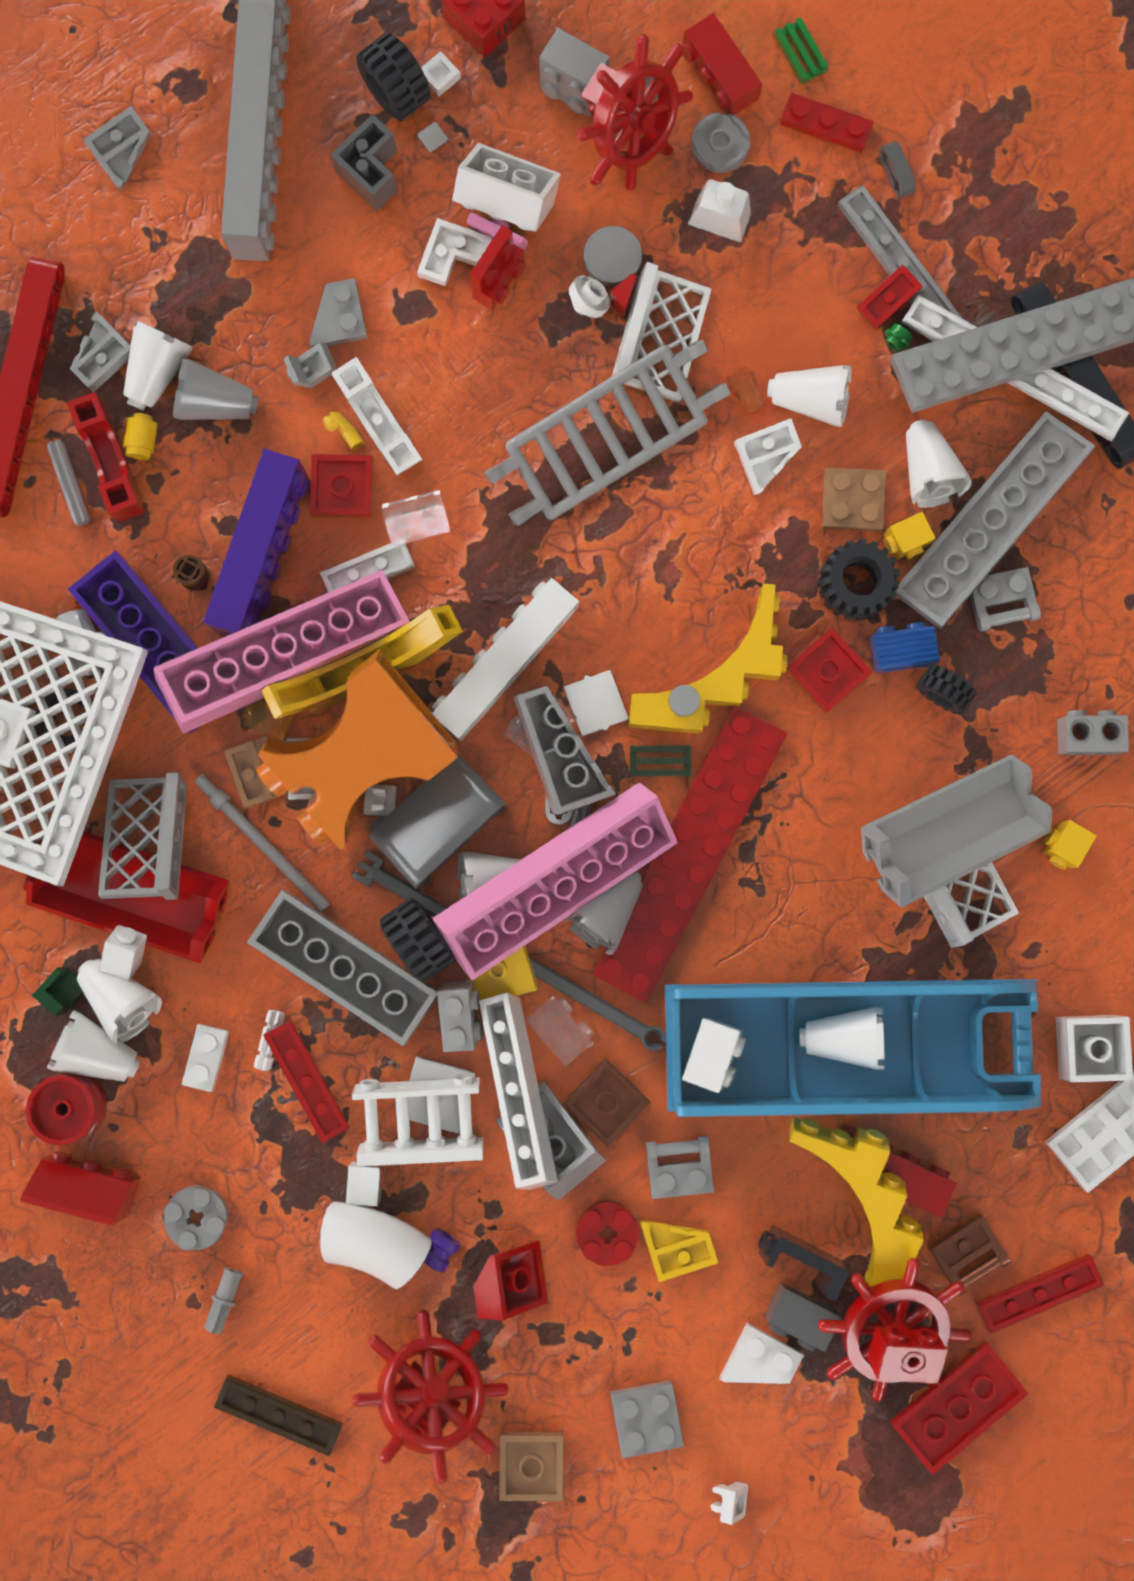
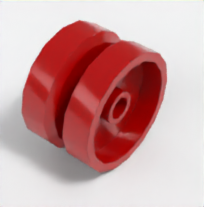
[25,1073,107,1146]

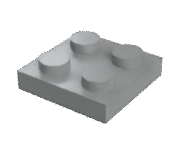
[610,1380,684,1459]

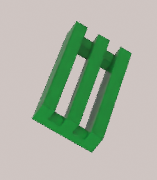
[774,17,829,85]

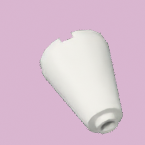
[123,321,193,411]
[767,365,852,427]
[906,419,972,508]
[457,851,522,900]
[77,959,162,1043]
[800,1006,884,1070]
[47,1010,141,1082]

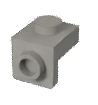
[284,342,337,388]

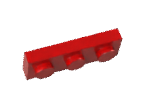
[780,92,874,153]

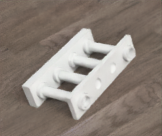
[352,1074,484,1167]

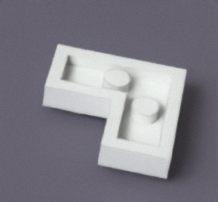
[417,218,493,286]

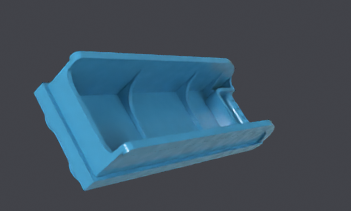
[665,979,1042,1117]

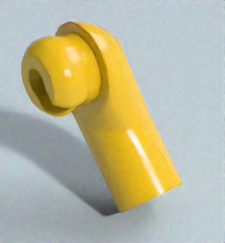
[323,411,364,451]

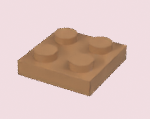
[822,467,886,532]
[499,1432,563,1501]

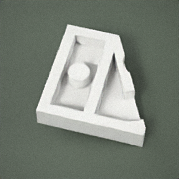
[734,418,802,496]

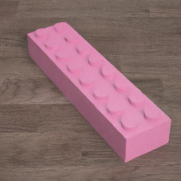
[153,570,410,733]
[432,782,678,980]

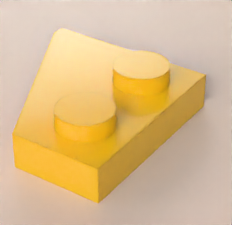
[640,1220,718,1282]

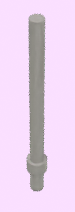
[195,774,330,912]

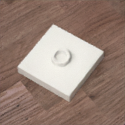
[408,1056,476,1134]

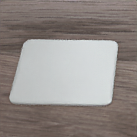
[417,122,448,152]

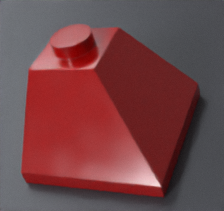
[473,1240,548,1321]

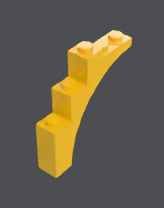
[628,584,787,734]
[261,605,463,719]
[789,1117,924,1303]

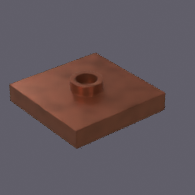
[563,1058,651,1147]

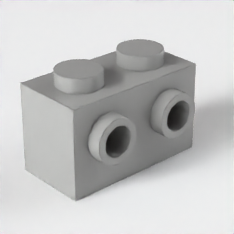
[437,980,483,1052]

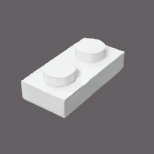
[181,1024,230,1092]

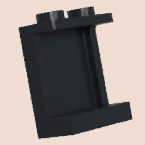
[758,1225,850,1301]

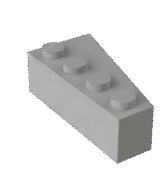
[513,686,616,815]

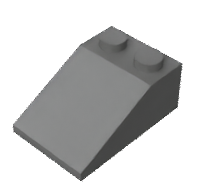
[496,1081,607,1201]

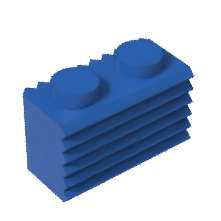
[869,622,940,673]

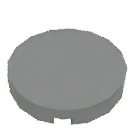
[691,112,750,173]
[583,226,642,287]

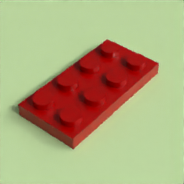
[890,1341,1029,1476]

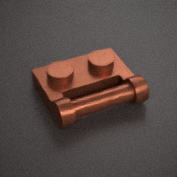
[928,1214,1011,1297]

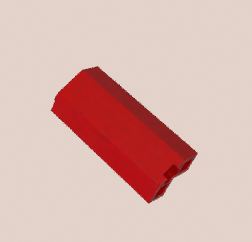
[23,831,230,964]

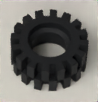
[916,664,977,715]

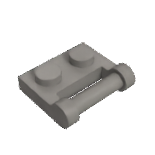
[970,567,1041,632]
[646,1136,714,1199]

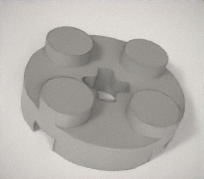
[164,1185,229,1250]

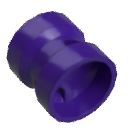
[423,1228,461,1273]

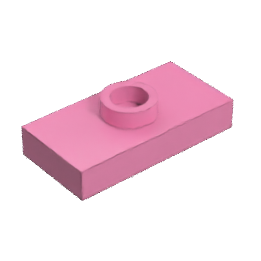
[466,212,528,251]

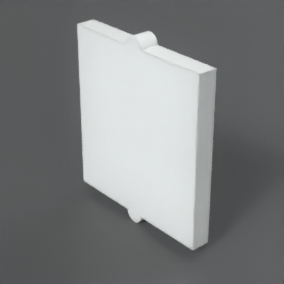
[564,670,629,737]

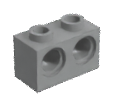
[1057,710,1129,755]

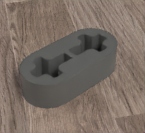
[879,141,916,199]

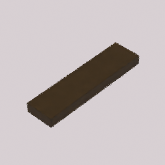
[214,1374,343,1456]

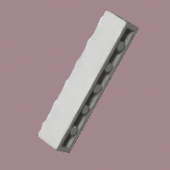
[432,578,579,742]
[479,993,558,1190]

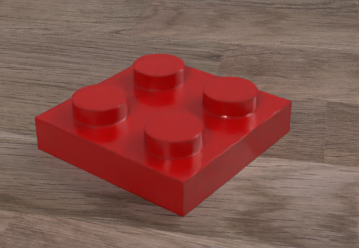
[309,454,373,518]
[786,628,872,713]

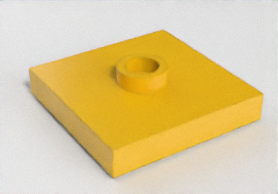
[470,946,539,1000]

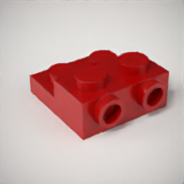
[469,225,526,311]

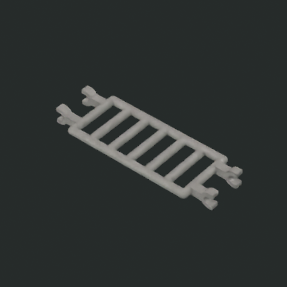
[483,340,731,526]

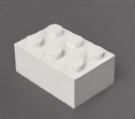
[452,143,561,232]

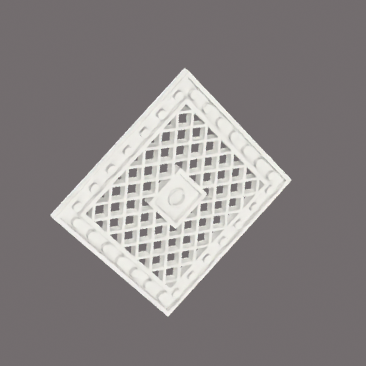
[0,601,148,886]

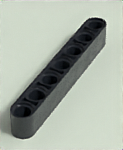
[1011,281,1134,469]

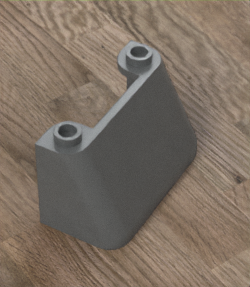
[368,754,508,890]

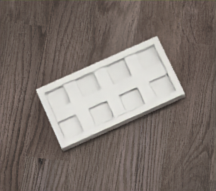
[1045,1069,1134,1193]

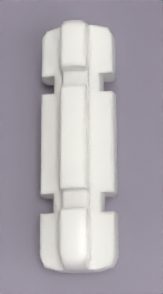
[254,1010,285,1071]

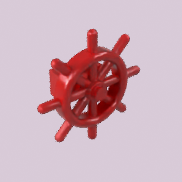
[577,34,693,191]
[817,1258,972,1402]
[352,1310,509,1484]

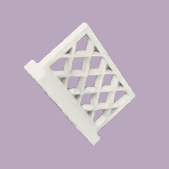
[611,262,711,402]
[924,862,1019,948]

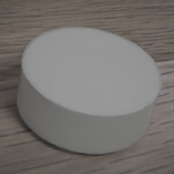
[668,685,700,717]

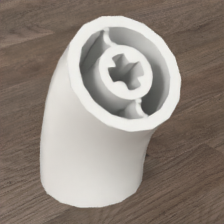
[320,1201,431,1289]

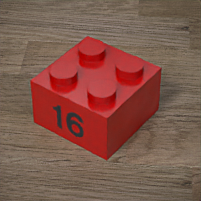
[441,0,526,58]

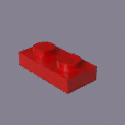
[857,264,923,331]

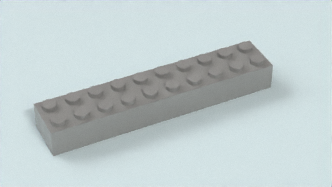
[221,0,291,261]

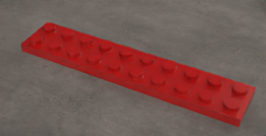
[592,705,788,1003]

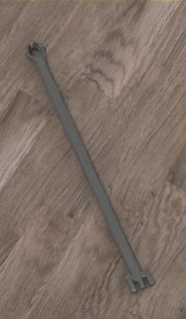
[351,850,666,1051]

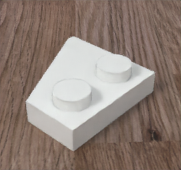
[719,1322,804,1384]

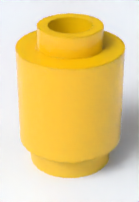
[123,413,158,460]

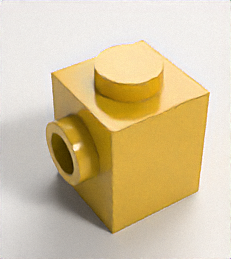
[884,511,936,560]
[1043,820,1097,870]

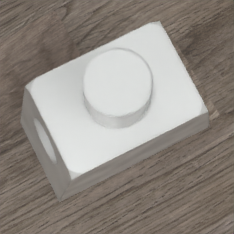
[688,179,751,243]

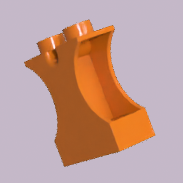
[256,650,458,850]

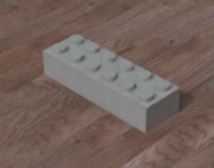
[247,890,438,1046]

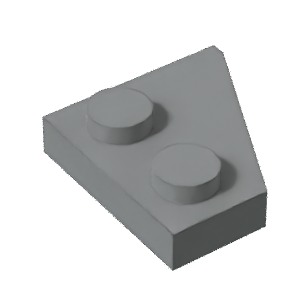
[83,106,151,191]
[309,278,368,348]
[70,312,131,393]

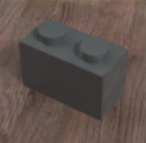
[764,1282,841,1352]

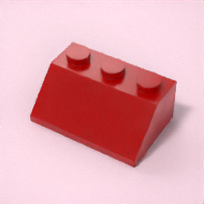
[20,1151,140,1226]

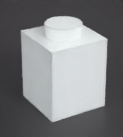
[99,925,147,981]

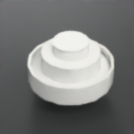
[569,275,610,318]

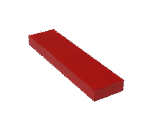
[263,1019,350,1144]
[975,1254,1104,1334]

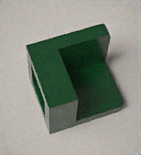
[32,966,84,1016]

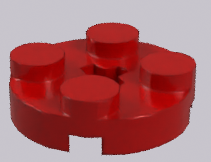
[576,1200,639,1266]

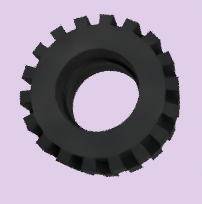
[356,32,431,121]
[818,539,900,621]
[380,897,456,983]

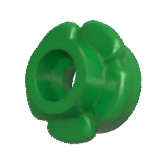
[884,324,913,352]

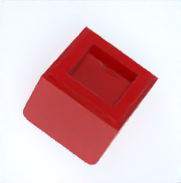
[610,273,637,318]

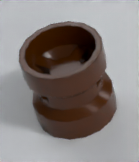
[173,555,210,591]

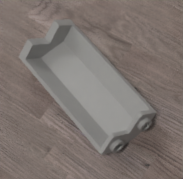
[861,754,1052,908]

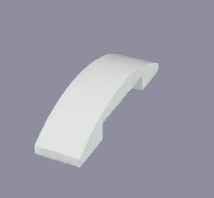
[331,357,422,476]

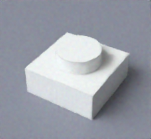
[421,51,461,97]

